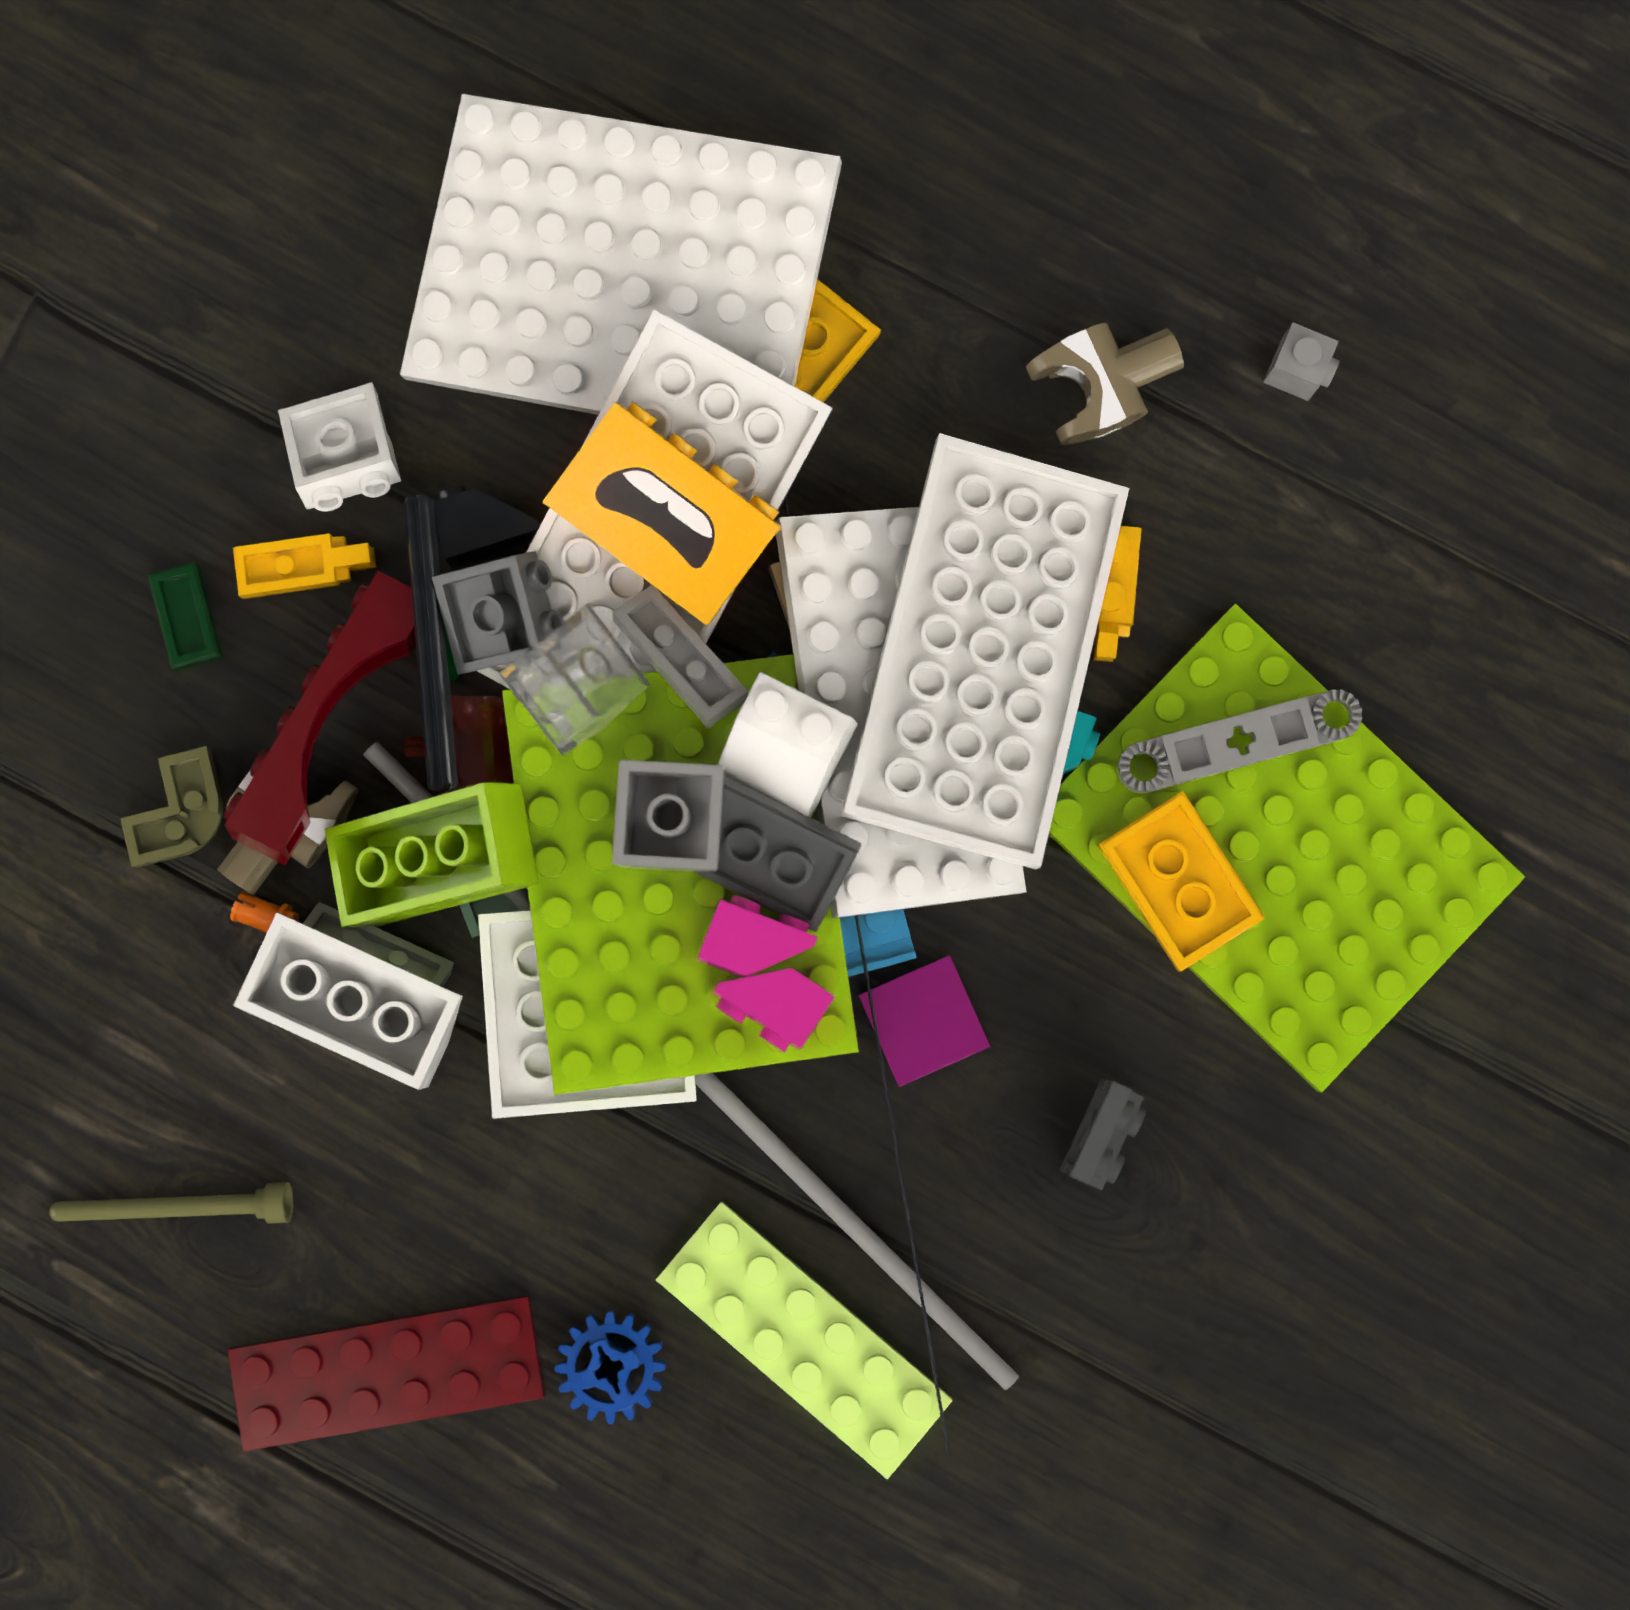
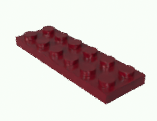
[228,1295,546,1452]

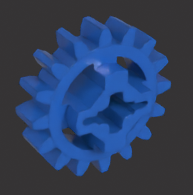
[555,1309,667,1424]

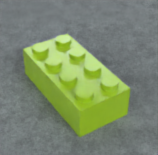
[324,782,539,928]

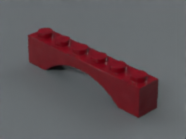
[224,571,416,865]

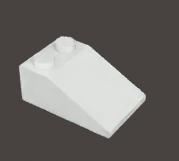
[718,672,858,818]

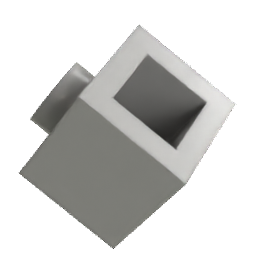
[1263,322,1340,401]

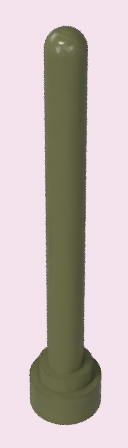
[49,1182,293,1224]

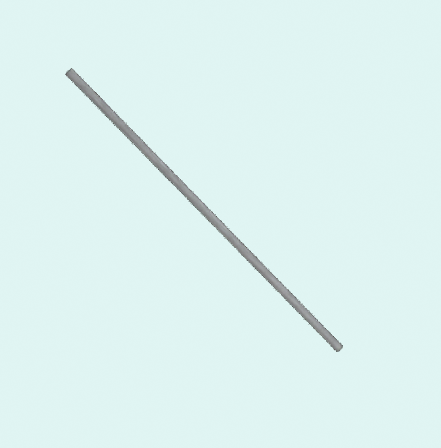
[363,742,1019,1390]

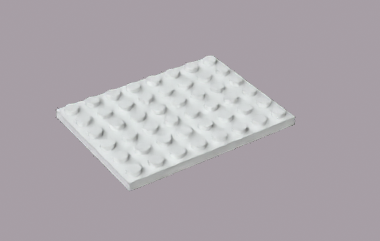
[400,94,842,415]

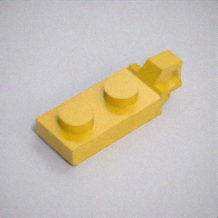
[1093,526,1142,662]
[233,533,376,599]

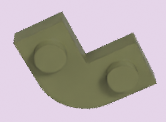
[120,746,223,868]

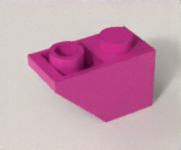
[696,895,817,978]
[712,968,835,1052]

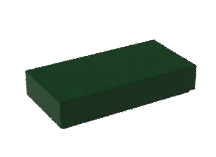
[147,562,223,671]

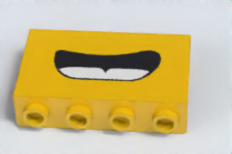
[542,401,782,626]

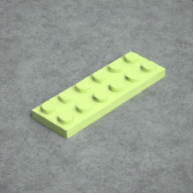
[656,1201,953,1480]

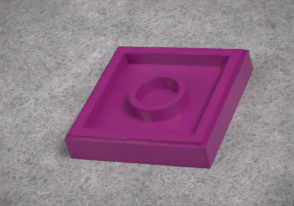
[858,955,990,1087]

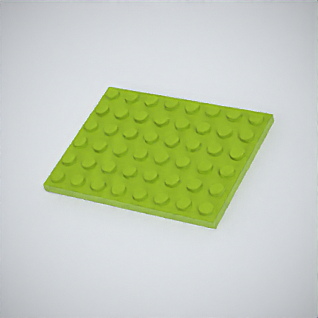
[1049,603,1525,1093]
[502,654,859,1095]

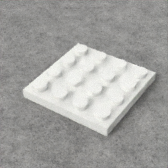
[478,910,697,1118]

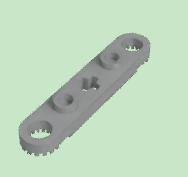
[1117,689,1363,793]

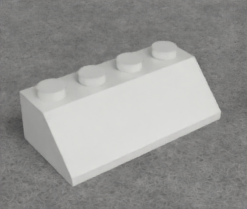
[233,912,463,1090]

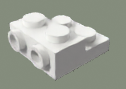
[278,382,401,512]

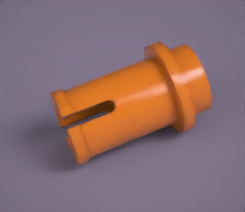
[230,891,299,933]

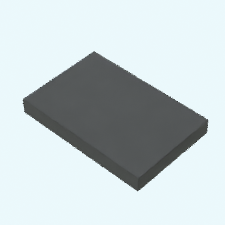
[693,775,862,932]

